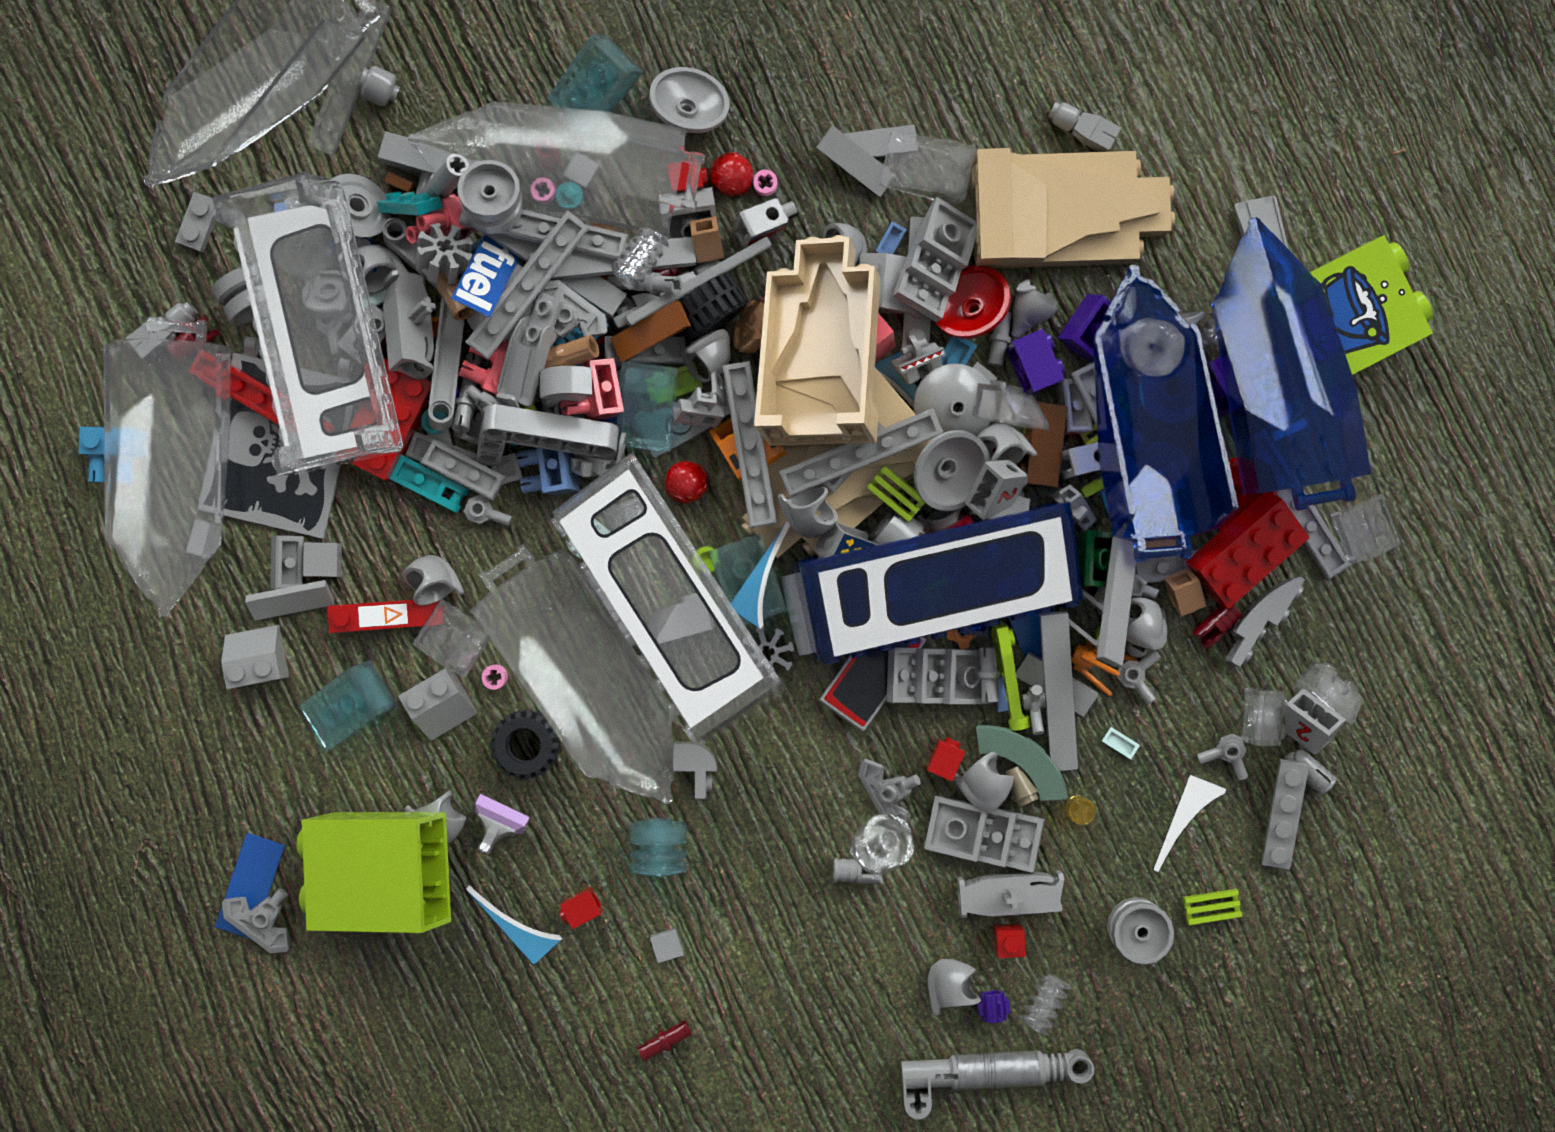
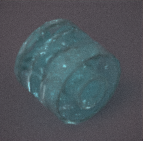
[630,818,687,877]

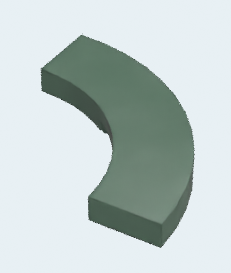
[976,725,1068,801]

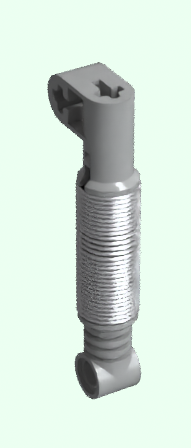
[901,1049,1094,1119]

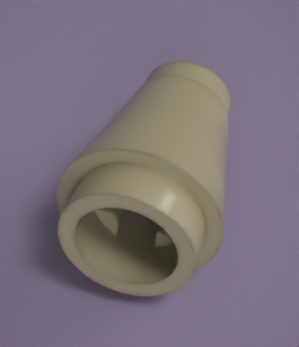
[1005,766,1039,808]

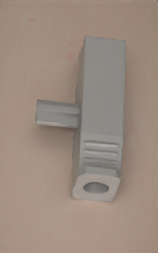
[378,131,483,194]
[383,270,436,380]
[957,870,1064,918]

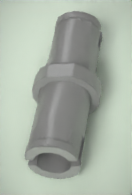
[988,312,1012,367]
[978,647,1000,702]

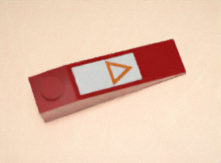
[327,599,444,633]

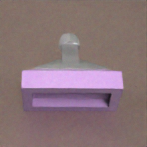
[474,794,529,855]

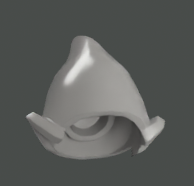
[1011,280,1058,339]

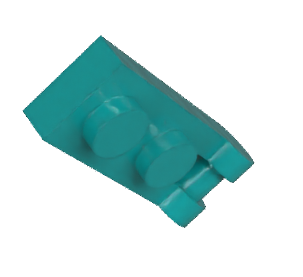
[389,455,470,513]

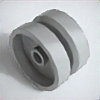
[458,160,523,234]
[211,263,284,326]
[1107,897,1174,964]

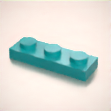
[376,191,443,215]

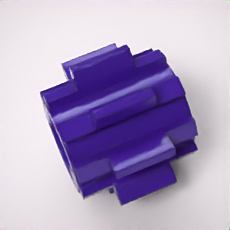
[977,990,1011,1023]

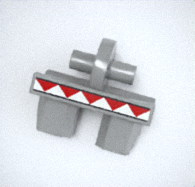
[890,335,945,384]

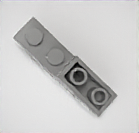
[1224,577,1305,667]

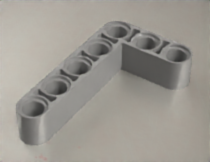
[476,404,619,466]

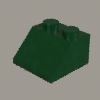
[1075,531,1113,587]

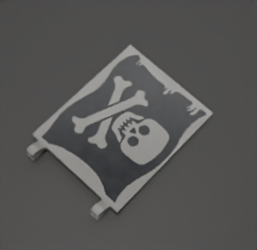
[198,336,355,539]

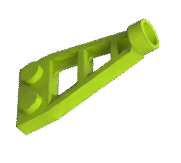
[988,618,1031,731]

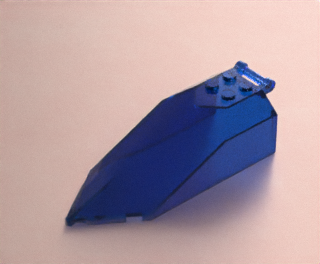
[1211,217,1371,511]
[1093,265,1239,562]

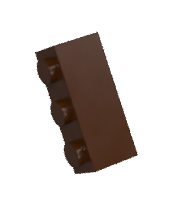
[1017,402,1068,488]

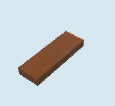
[610,301,691,363]

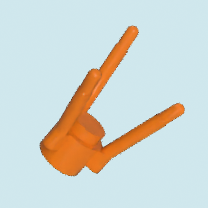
[1071,642,1137,696]

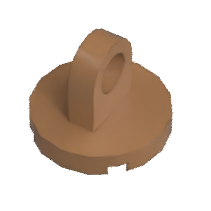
[732,300,764,355]

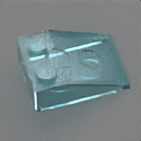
[547,34,644,135]
[617,362,679,452]
[709,534,787,629]
[299,660,398,752]

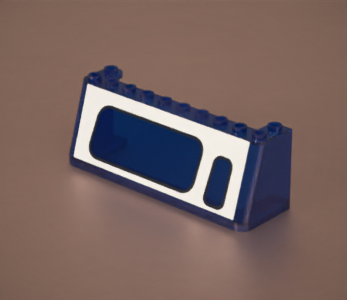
[792,501,1084,664]

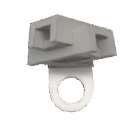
[672,371,726,428]
[571,432,627,477]
[1041,485,1096,533]

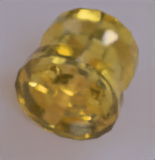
[1065,796,1096,825]

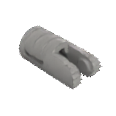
[1285,749,1337,795]
[833,858,882,884]

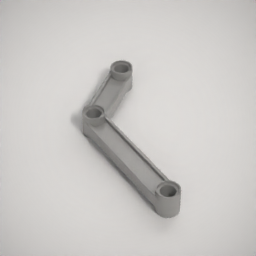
[382,218,465,431]

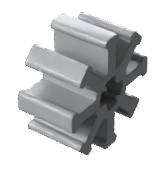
[415,223,473,285]
[742,626,794,681]

